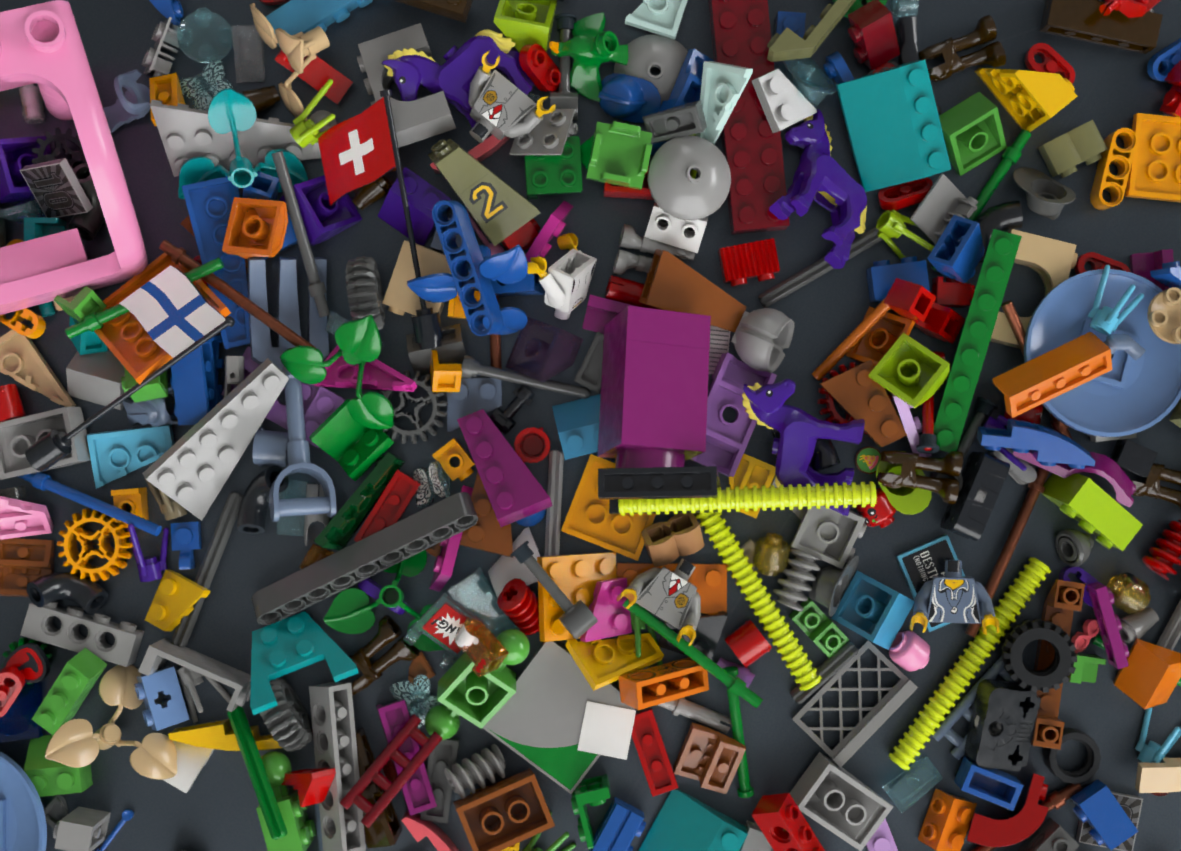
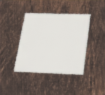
[577,701,636,760]

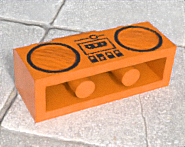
[619,657,709,710]

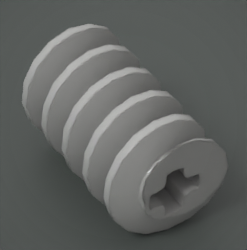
[772,548,821,611]
[444,744,506,799]

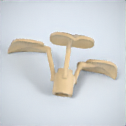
[250,3,330,121]
[45,665,177,780]

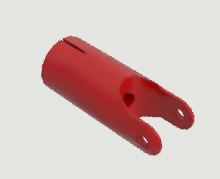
[604,275,662,310]

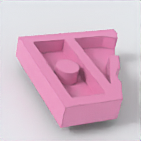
[0,496,54,540]

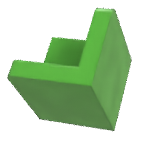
[54,286,107,322]
[1068,653,1106,684]

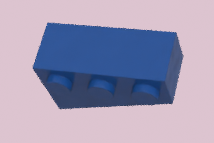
[170,335,224,426]

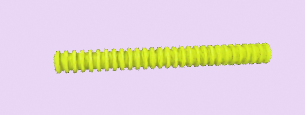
[618,481,876,516]
[695,512,822,691]
[888,557,1051,770]

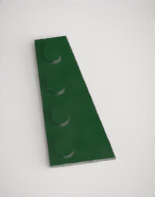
[314,452,405,551]

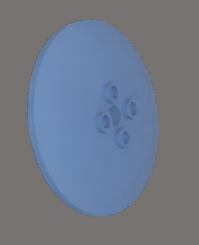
[1024,269,1181,437]

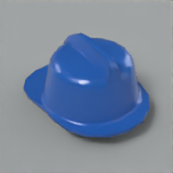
[598,73,661,123]

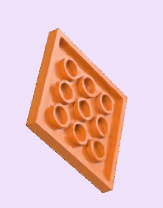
[94,252,231,385]

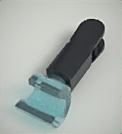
[891,0,919,65]

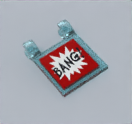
[403,593,490,671]

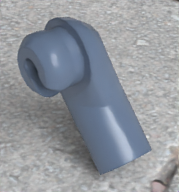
[1104,334,1146,360]

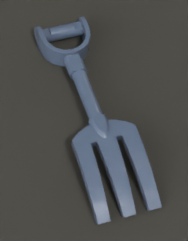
[248,257,337,522]

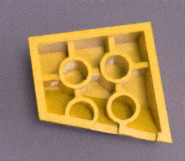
[975,68,1078,132]

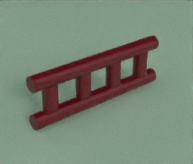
[340,714,443,828]

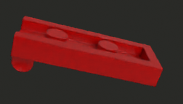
[274,50,353,105]

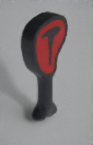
[2,643,50,683]

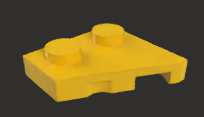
[729,454,776,519]
[145,569,210,632]

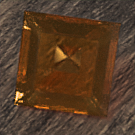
[299,544,334,569]

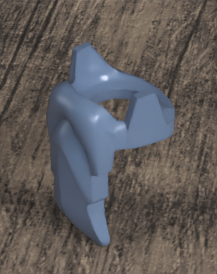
[103,69,151,133]
[122,383,178,427]

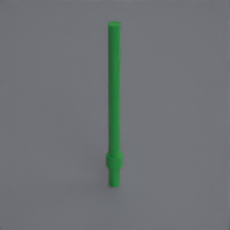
[931,129,1031,273]
[65,257,224,339]
[622,599,763,708]

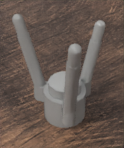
[177,667,232,724]

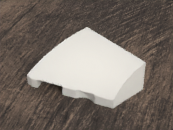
[488,527,541,598]
[164,740,214,793]

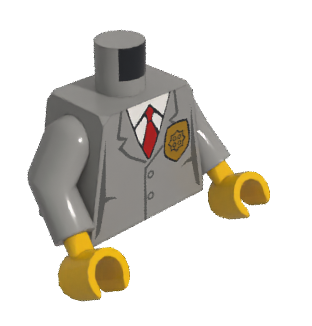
[468,50,556,143]
[616,558,701,646]

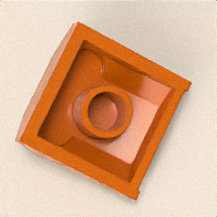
[222,197,288,259]

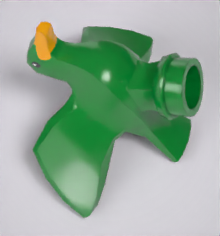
[549,12,629,102]

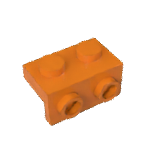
[918,789,977,851]

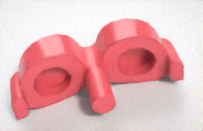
[1071,619,1099,654]

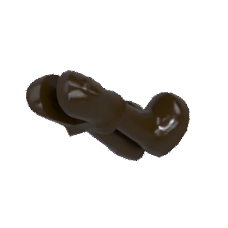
[918,15,1006,82]
[877,451,963,504]
[1131,463,1181,509]
[348,615,419,695]

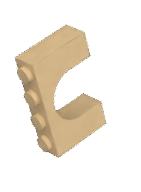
[990,229,1078,349]

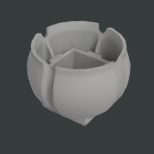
[731,308,795,373]

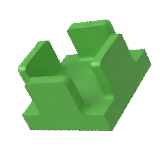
[586,121,652,190]

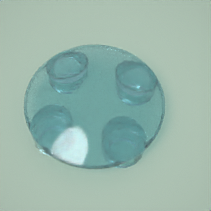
[177,8,234,63]

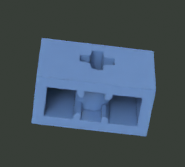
[134,666,190,731]

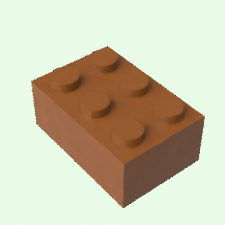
[453,768,555,851]

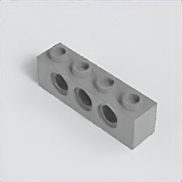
[20,601,144,667]

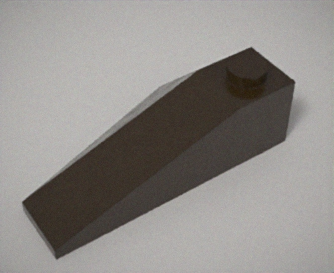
[356,727,402,848]

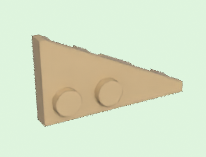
[0,329,76,407]

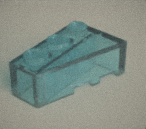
[447,567,519,655]

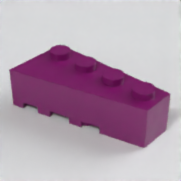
[457,409,553,527]

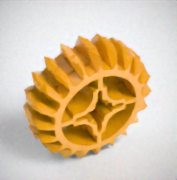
[57,508,133,582]

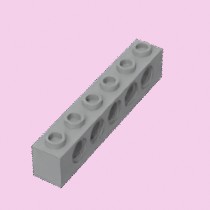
[309,682,366,851]

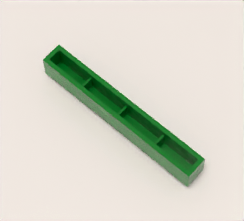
[934,229,1022,453]

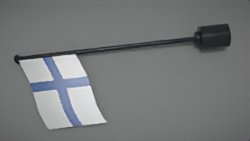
[25,265,235,472]

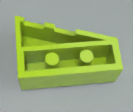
[1041,473,1143,551]

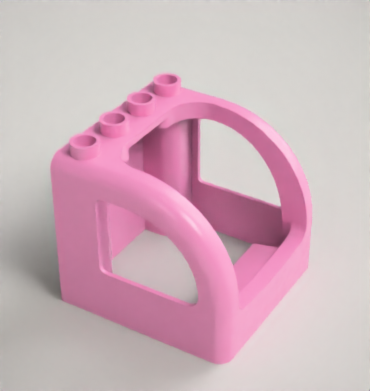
[0,0,148,315]

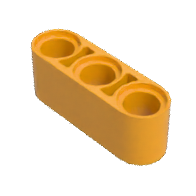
[1090,128,1137,210]

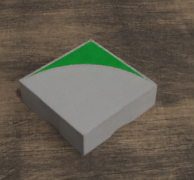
[483,641,635,794]

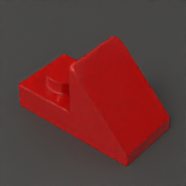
[281,768,336,807]

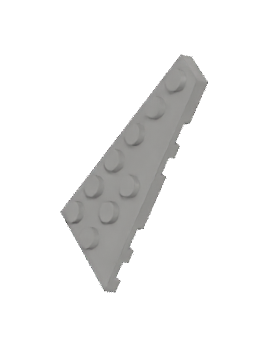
[143,358,289,521]

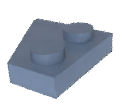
[447,378,503,432]

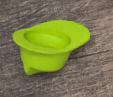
[876,451,932,515]

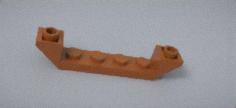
[1031,579,1085,750]

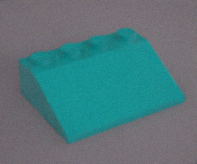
[836,59,951,192]
[638,789,748,851]

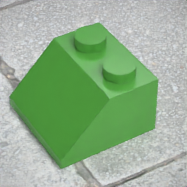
[939,92,1007,176]
[24,734,93,797]

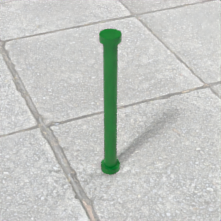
[723,666,754,798]

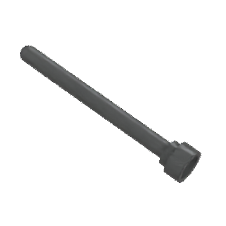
[461,355,591,399]

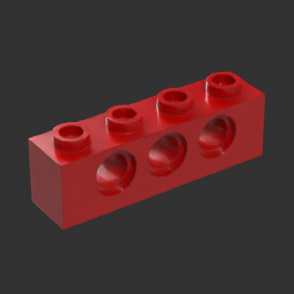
[751,793,825,851]

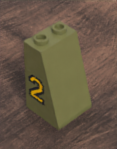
[428,139,540,246]

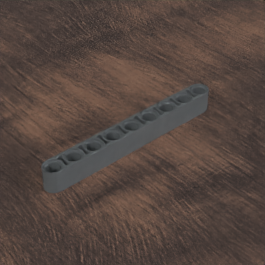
[252,492,478,626]

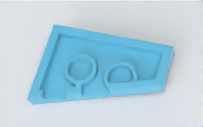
[86,424,175,489]

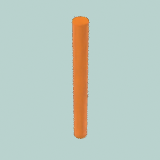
[812,298,890,381]

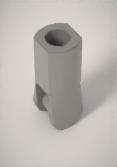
[224,356,244,398]
[988,448,1037,485]

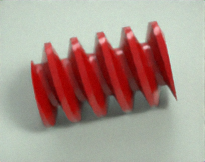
[1142,519,1181,581]
[497,578,539,635]

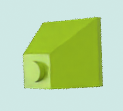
[494,0,557,53]
[868,332,950,409]

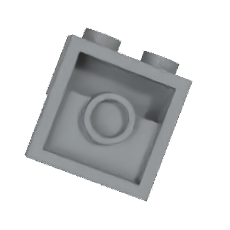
[791,506,867,569]

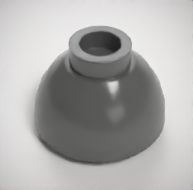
[1055,529,1094,567]

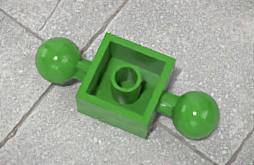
[425,629,530,740]
[256,751,316,851]

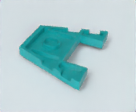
[250,611,359,715]

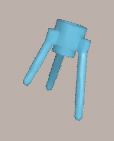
[1087,265,1144,336]
[1135,707,1181,763]

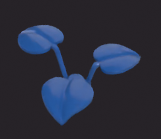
[407,244,528,335]

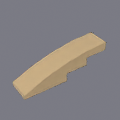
[1135,758,1181,793]

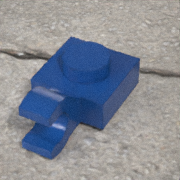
[170,521,202,570]

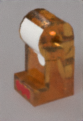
[454,618,509,677]

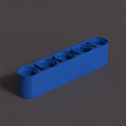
[432,200,504,336]

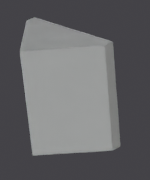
[66,350,125,410]

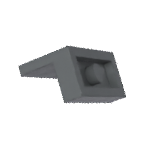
[406,324,466,376]

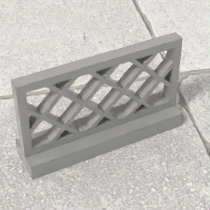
[792,640,918,767]

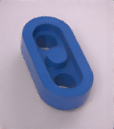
[1147,38,1181,81]
[823,51,854,93]

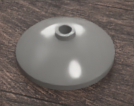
[614,34,688,112]
[648,136,731,220]

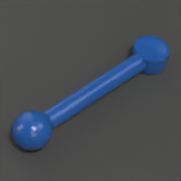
[94,809,134,851]

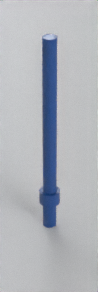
[18,472,162,536]

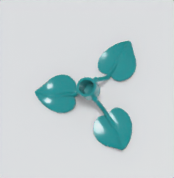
[178,88,308,199]

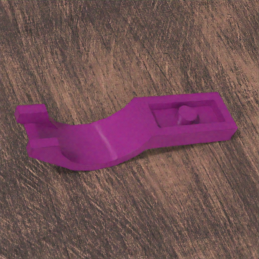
[1012,450,1136,507]

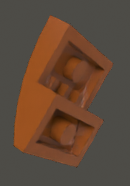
[0,538,55,597]
[673,722,746,794]

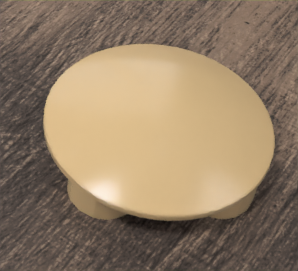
[1147,287,1181,344]

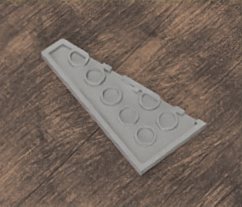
[150,100,331,177]

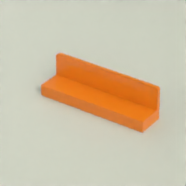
[992,332,1112,418]

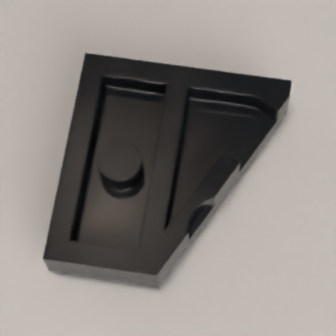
[658,611,727,660]

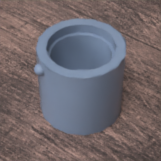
[252,427,289,468]

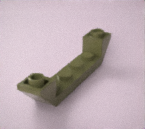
[767,0,856,62]

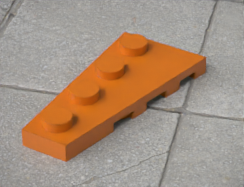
[617,562,727,620]

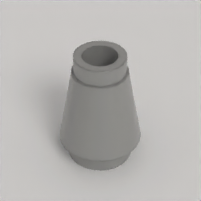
[1119,607,1159,643]

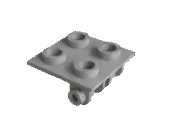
[141,17,184,77]
[509,109,578,155]
[910,173,978,245]

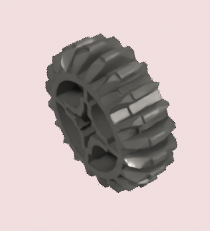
[345,256,385,330]
[377,370,448,444]
[260,678,313,752]

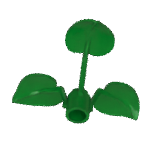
[280,315,394,430]
[323,550,450,651]

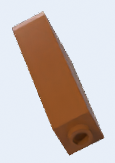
[639,249,746,333]

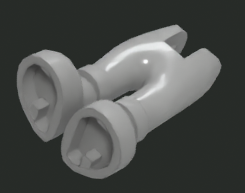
[613,224,695,275]

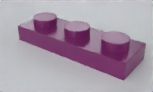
[1087,582,1129,669]

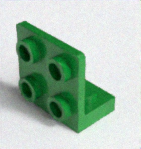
[524,136,583,200]
[309,399,395,481]
[571,774,610,849]

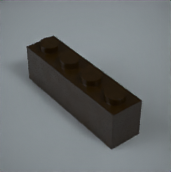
[1039,0,1163,54]

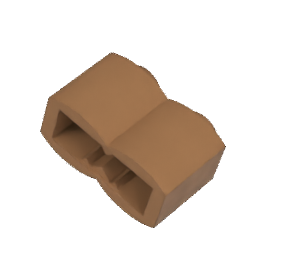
[641,513,705,567]

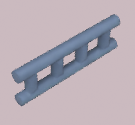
[931,656,1016,760]

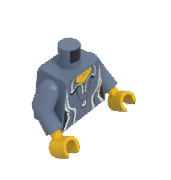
[909,560,999,635]

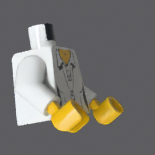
[527,233,597,320]

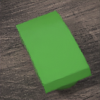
[789,597,849,659]

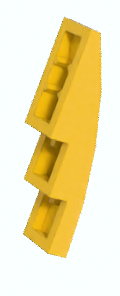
[168,719,282,751]

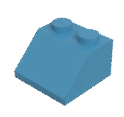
[552,394,601,460]
[831,570,914,650]

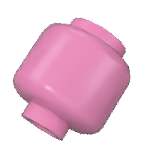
[889,630,930,672]

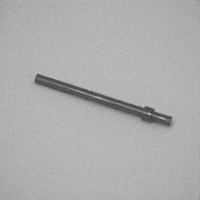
[272,151,330,318]

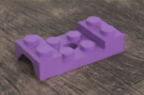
[221,346,347,448]
[690,352,777,477]

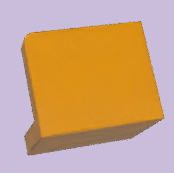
[430,350,462,392]

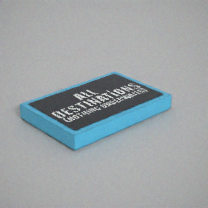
[895,534,965,632]

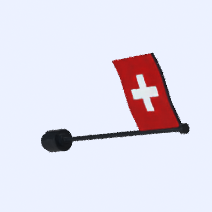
[318,89,443,350]

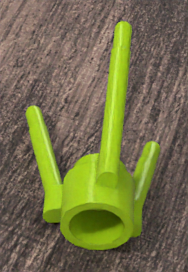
[290,79,335,148]
[876,209,935,259]

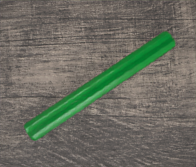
[227,706,288,840]

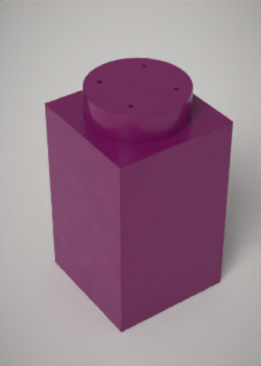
[597,306,711,468]

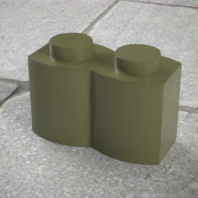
[1038,120,1107,178]

